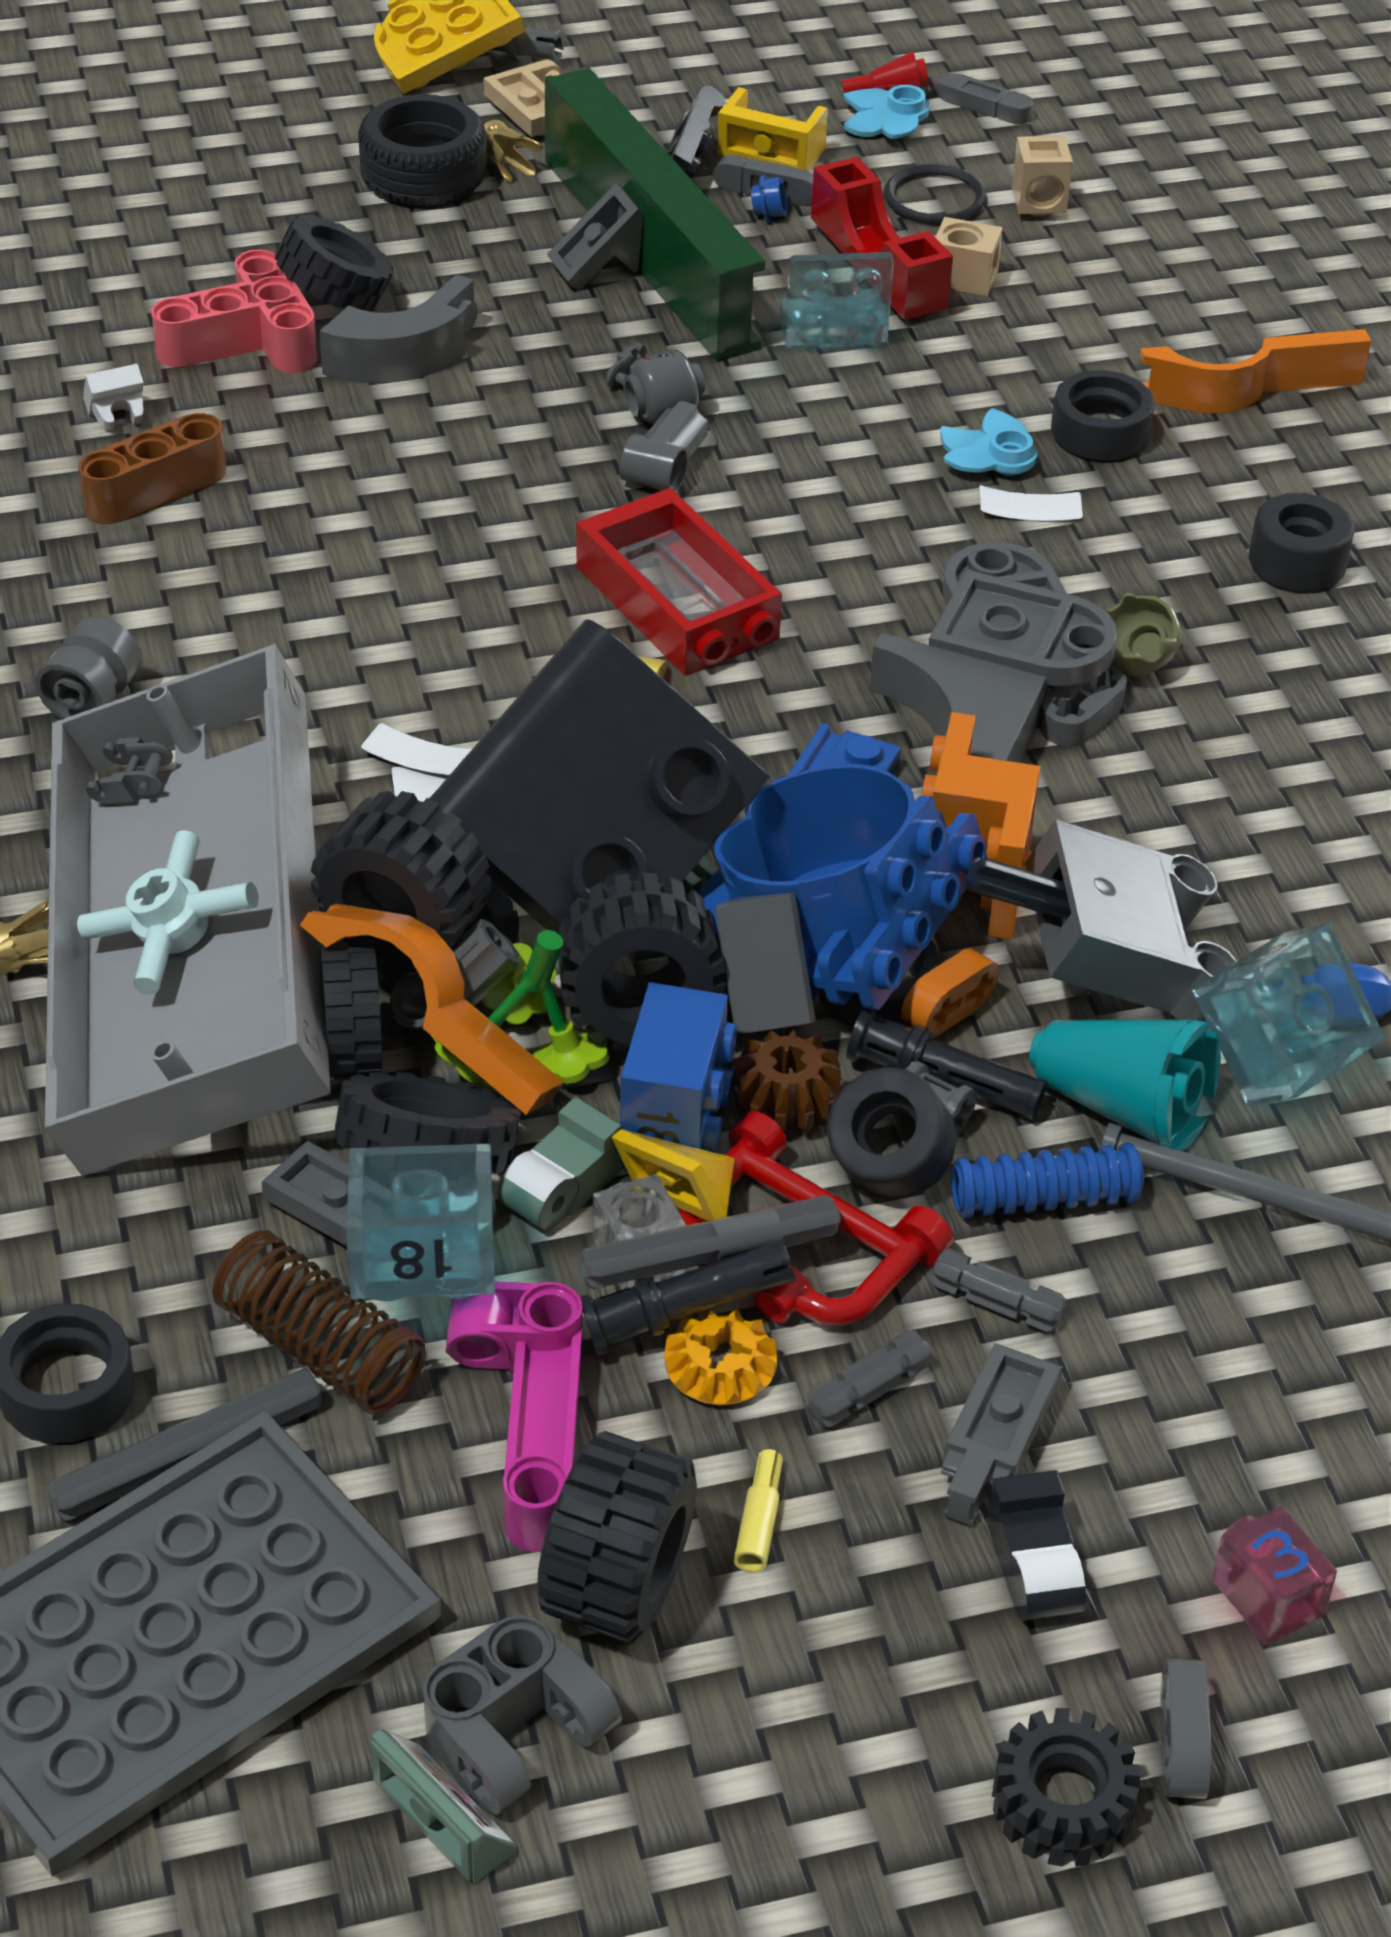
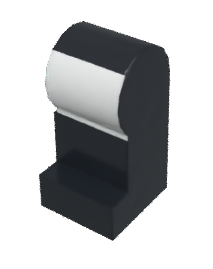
[986,1470,1086,1621]

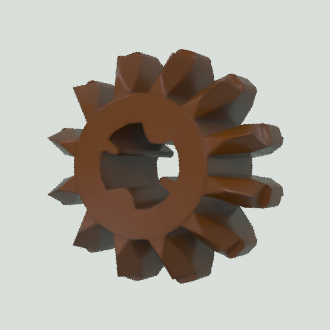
[732,1027,844,1137]

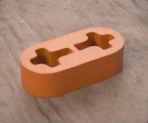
[901,948,1000,1038]

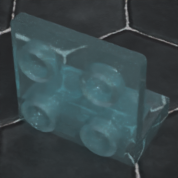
[779,252,894,349]

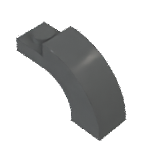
[320,274,478,383]

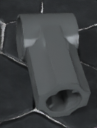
[619,401,708,492]
[390,919,520,1036]

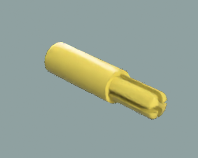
[734,1449,783,1573]

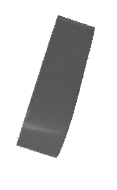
[1040,664,1127,746]
[1160,1658,1211,1799]

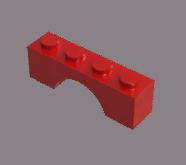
[811,157,953,320]

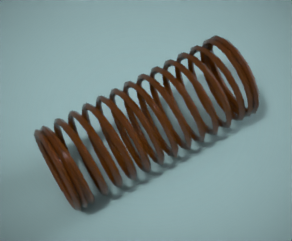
[212,1230,426,1414]

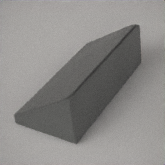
[715,892,816,1033]

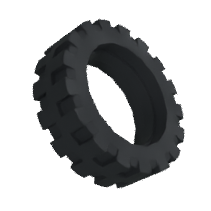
[334,1072,521,1177]

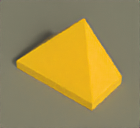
[611,1129,734,1221]

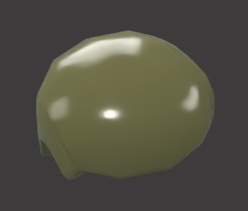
[1093,593,1182,678]

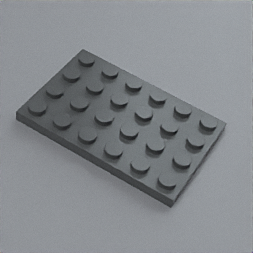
[0,1410,442,1877]

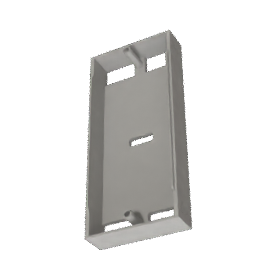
[45,644,331,1176]

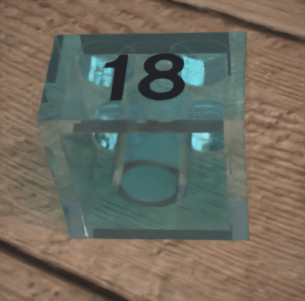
[1192,922,1385,1106]
[346,1144,495,1301]

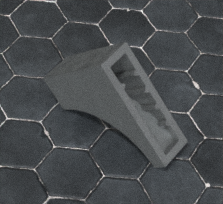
[870,633,1047,763]

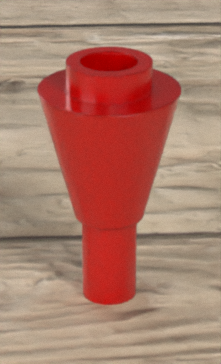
[841,51,929,95]

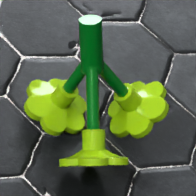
[432,930,610,1086]

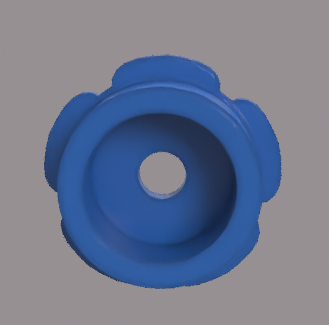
[751,175,787,223]

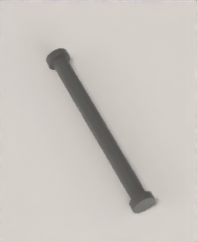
[1101,1123,1391,1242]

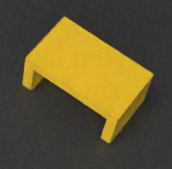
[717,87,828,171]

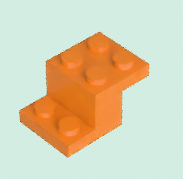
[921,712,1041,940]

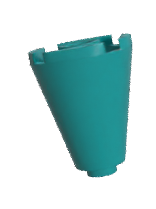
[1029,1020,1221,1151]

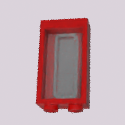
[576,488,782,676]

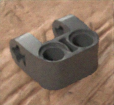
[423,1615,622,1815]

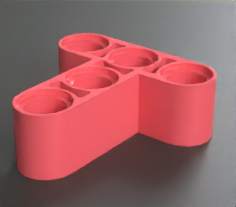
[151,249,317,373]

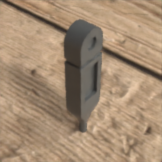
[928,74,1034,124]
[713,155,813,205]

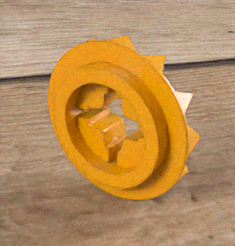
[664,1307,777,1405]

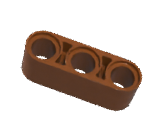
[78,413,226,524]

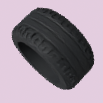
[358,94,487,207]

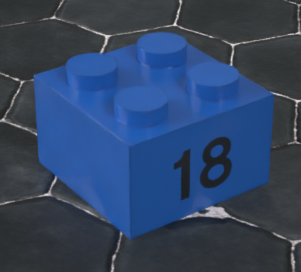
[620,982,737,1170]

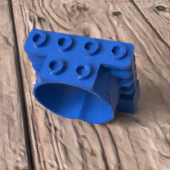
[666,764,987,1010]

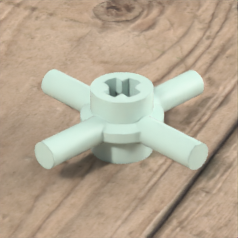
[77,830,259,994]

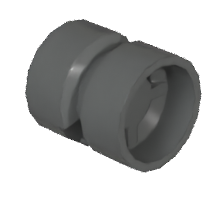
[35,616,143,719]

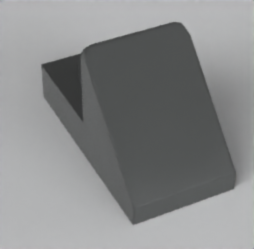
[547,182,644,291]

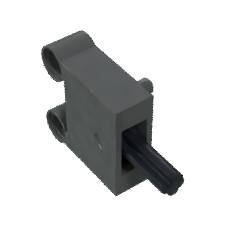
[965,819,1242,1022]

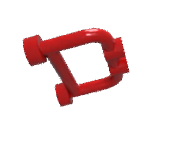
[677,1111,954,1326]

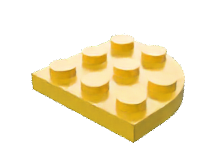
[374,0,526,94]

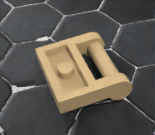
[484,59,563,137]

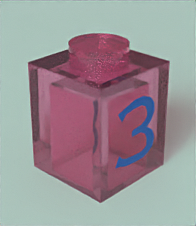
[1212,1506,1337,1645]

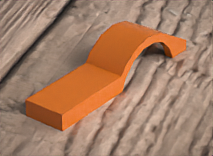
[1140,329,1371,414]
[300,904,565,1115]

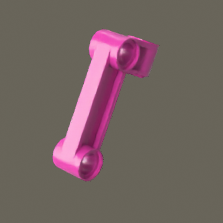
[445,1278,583,1552]

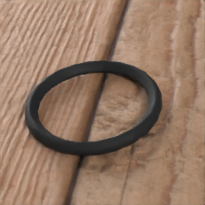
[884,164,986,225]

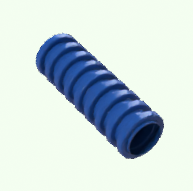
[951,1142,1144,1219]

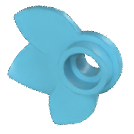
[843,85,929,139]
[940,408,1037,476]

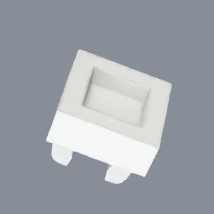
[83,364,144,431]

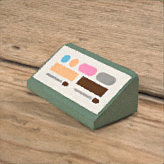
[371,1729,517,1884]

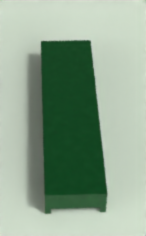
[544,68,765,362]

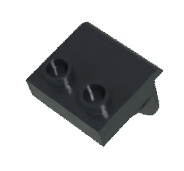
[429,619,771,967]

